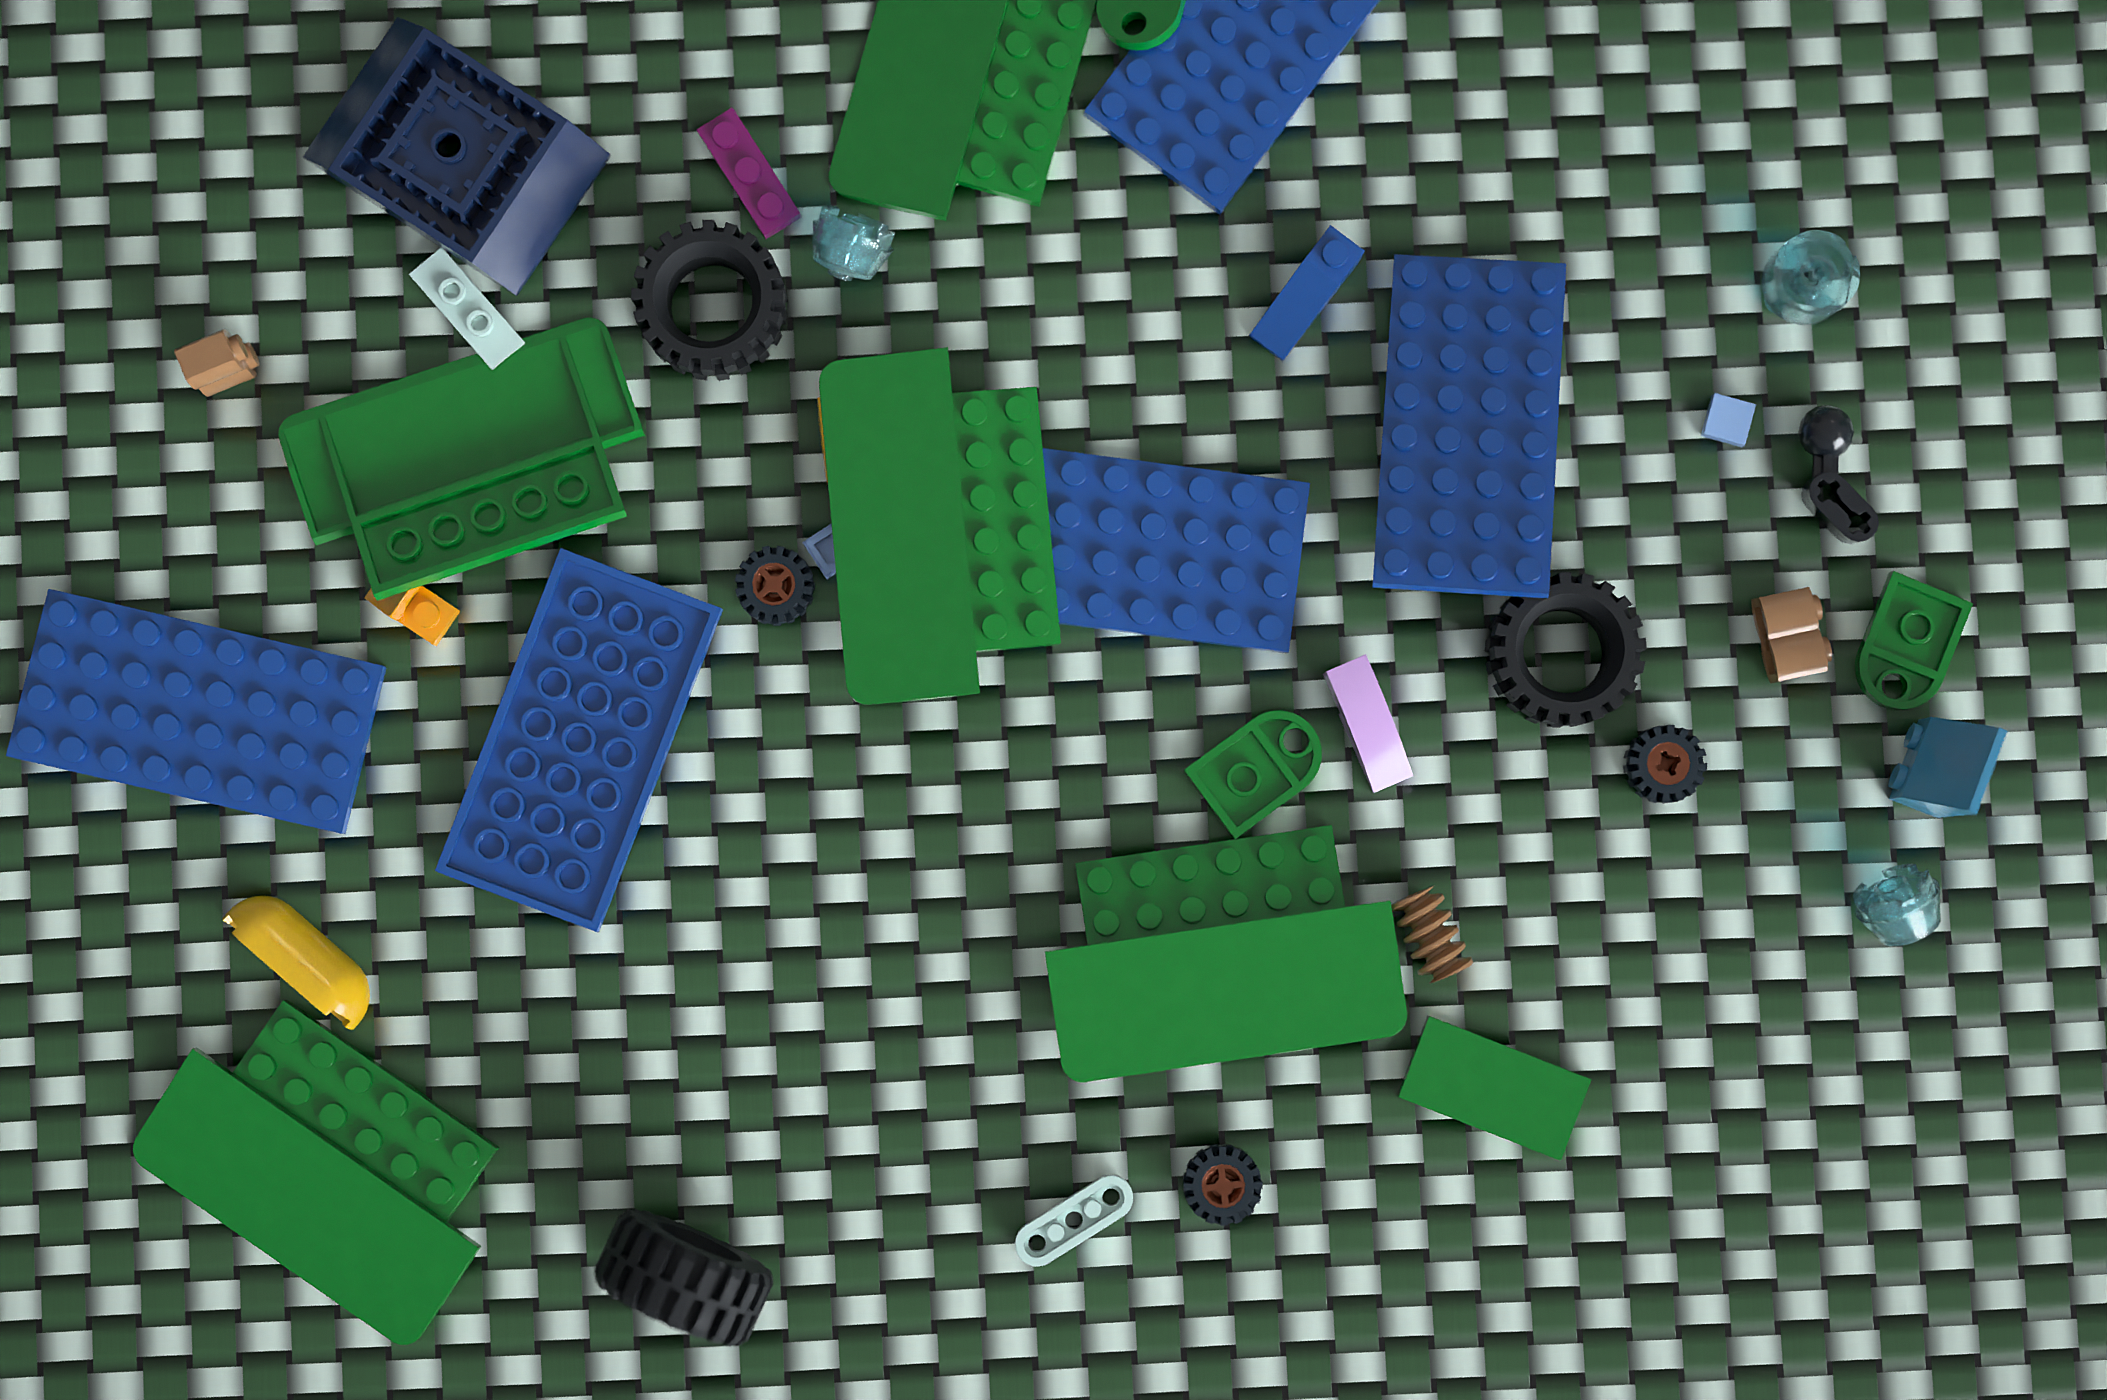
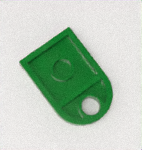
[1096,0,1186,51]
[1855,571,1973,710]
[1183,710,1322,839]

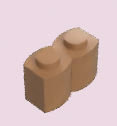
[174,329,260,397]
[1751,587,1832,683]

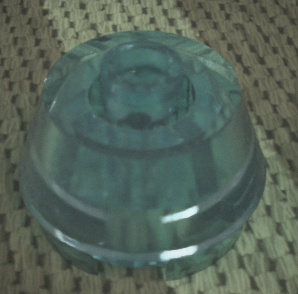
[812,205,895,281]
[1853,864,1941,946]

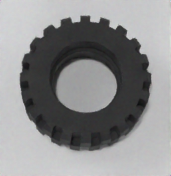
[594,1209,773,1346]

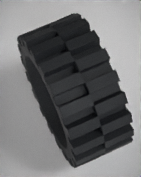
[631,220,788,381]
[1484,572,1647,728]

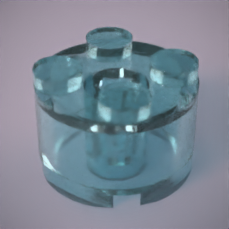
[1762,230,1860,325]

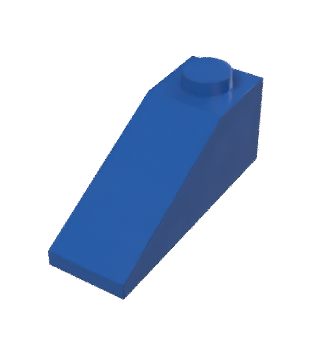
[1249,225,1365,362]

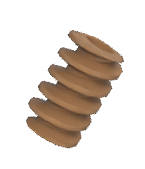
[1391,885,1473,984]

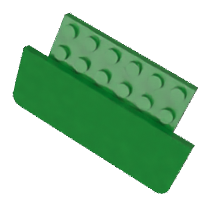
[829,0,1097,221]
[278,318,645,601]
[819,347,1061,705]
[1045,825,1407,1083]
[133,1000,499,1345]

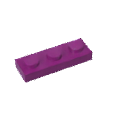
[696,107,801,239]

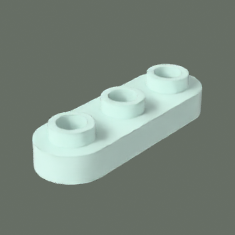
[1015,1174,1133,1267]

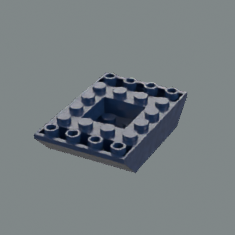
[303,17,611,296]

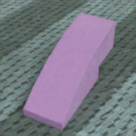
[1323,654,1413,793]

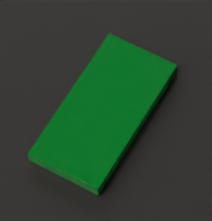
[1397,1015,1592,1161]

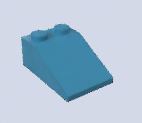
[1889,717,2007,818]

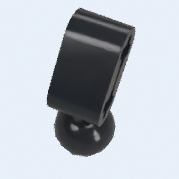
[1798,405,1879,544]

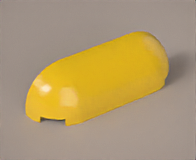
[222,896,370,1030]

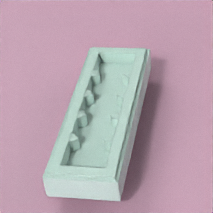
[409,247,525,370]

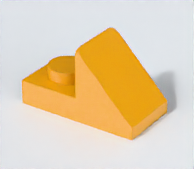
[364,586,460,646]

